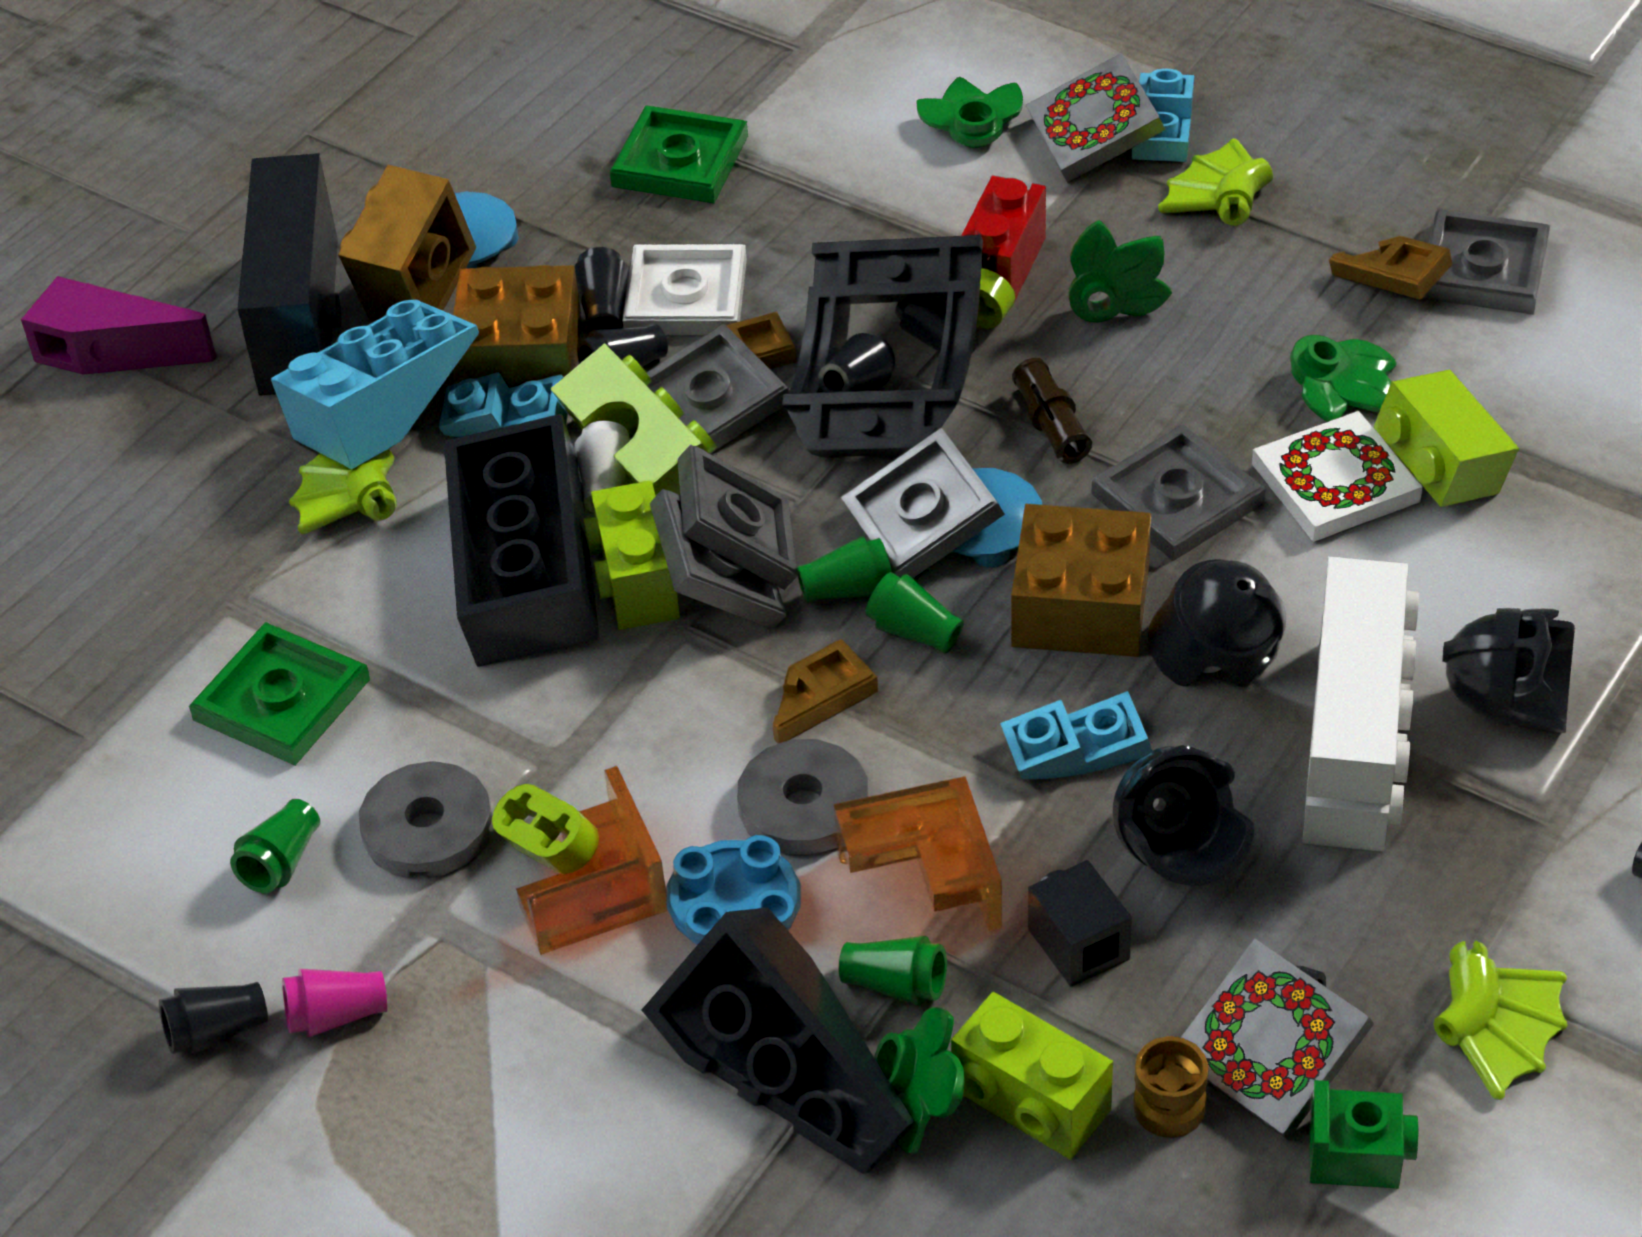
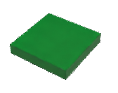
[609,105,748,204]
[189,622,370,766]

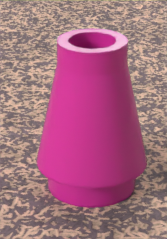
[282,968,387,1038]

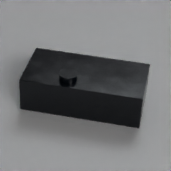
[237,153,342,396]
[444,414,600,667]

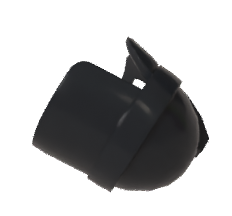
[1148,559,1286,687]
[1442,608,1575,733]
[1113,745,1254,886]

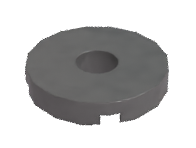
[737,739,869,855]
[359,761,492,878]

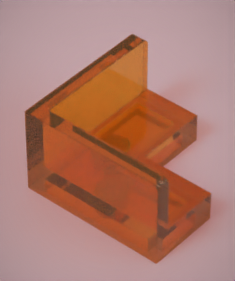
[516,766,668,955]
[833,776,1002,931]

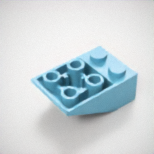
[270,299,479,469]

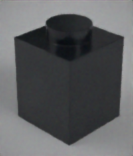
[1028,860,1132,987]

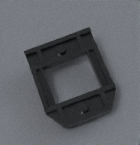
[782,235,983,457]

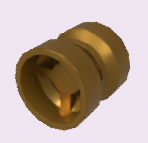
[1133,1036,1208,1138]

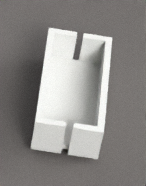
[1302,556,1419,852]

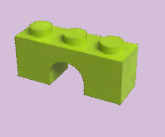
[550,343,717,496]

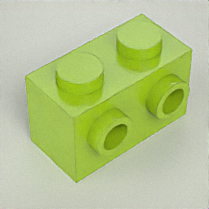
[1373,369,1519,507]
[583,480,680,630]
[951,991,1113,1160]

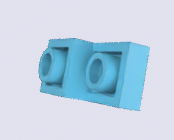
[1132,69,1194,162]
[439,372,568,437]
[1000,691,1152,779]

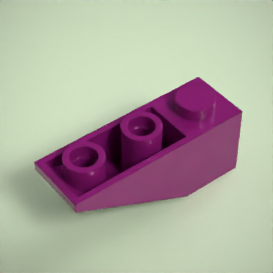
[21,276,216,375]

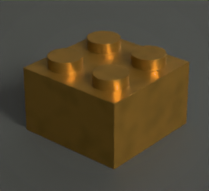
[338,164,477,322]
[453,265,582,388]
[1011,504,1151,657]

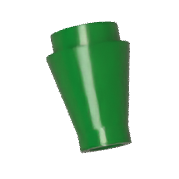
[796,536,892,603]
[865,572,964,654]
[230,799,320,893]
[839,936,947,1006]

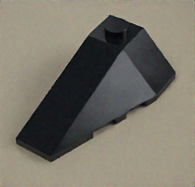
[641,907,915,1174]

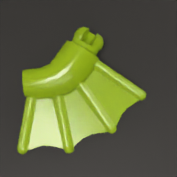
[1158,138,1273,226]
[289,449,397,534]
[1433,940,1568,1100]

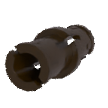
[1012,358,1092,464]

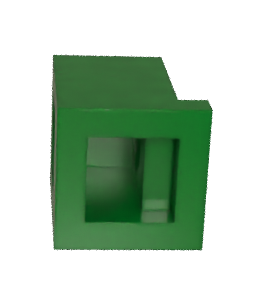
[1309,1080,1419,1189]

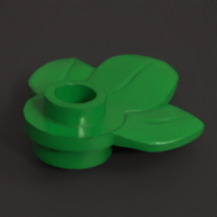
[916,77,1023,148]
[1068,220,1172,323]
[1290,335,1397,422]
[874,1007,965,1154]

